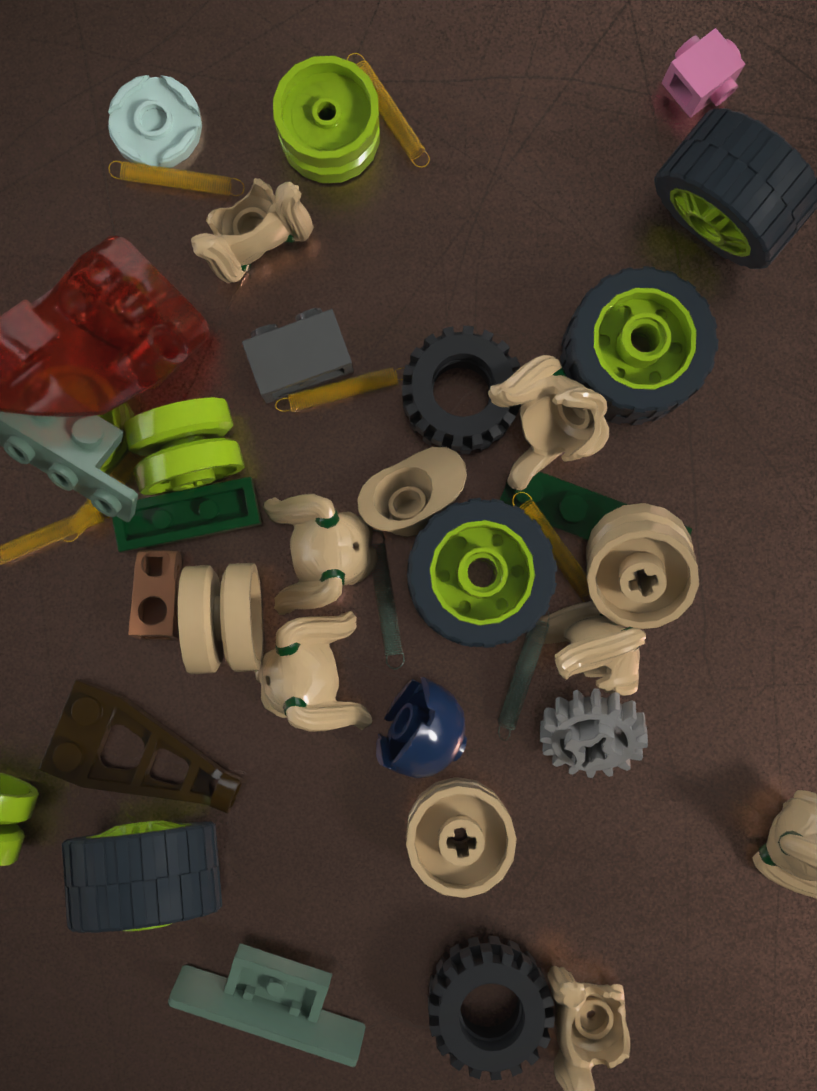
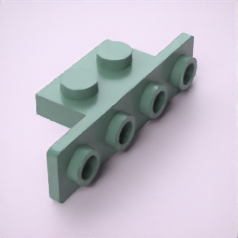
[0,379,138,522]
[168,943,366,1067]

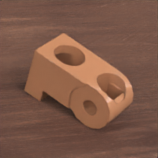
[128,550,182,641]

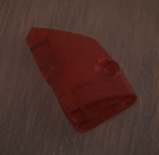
[0,235,209,417]

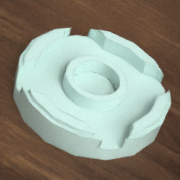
[108,75,202,171]

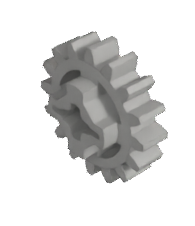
[540,688,648,778]

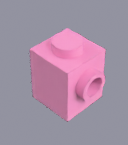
[662,28,745,118]

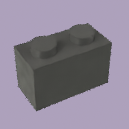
[242,308,354,404]

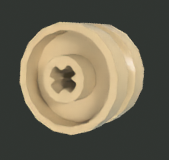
[586,503,699,629]
[178,563,264,674]
[406,777,517,898]

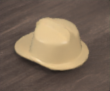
[357,447,467,537]

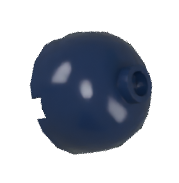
[376,677,467,778]

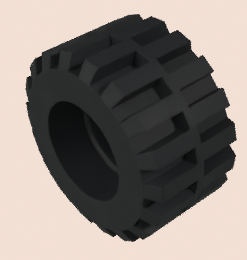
[402,325,521,455]
[427,936,555,1080]

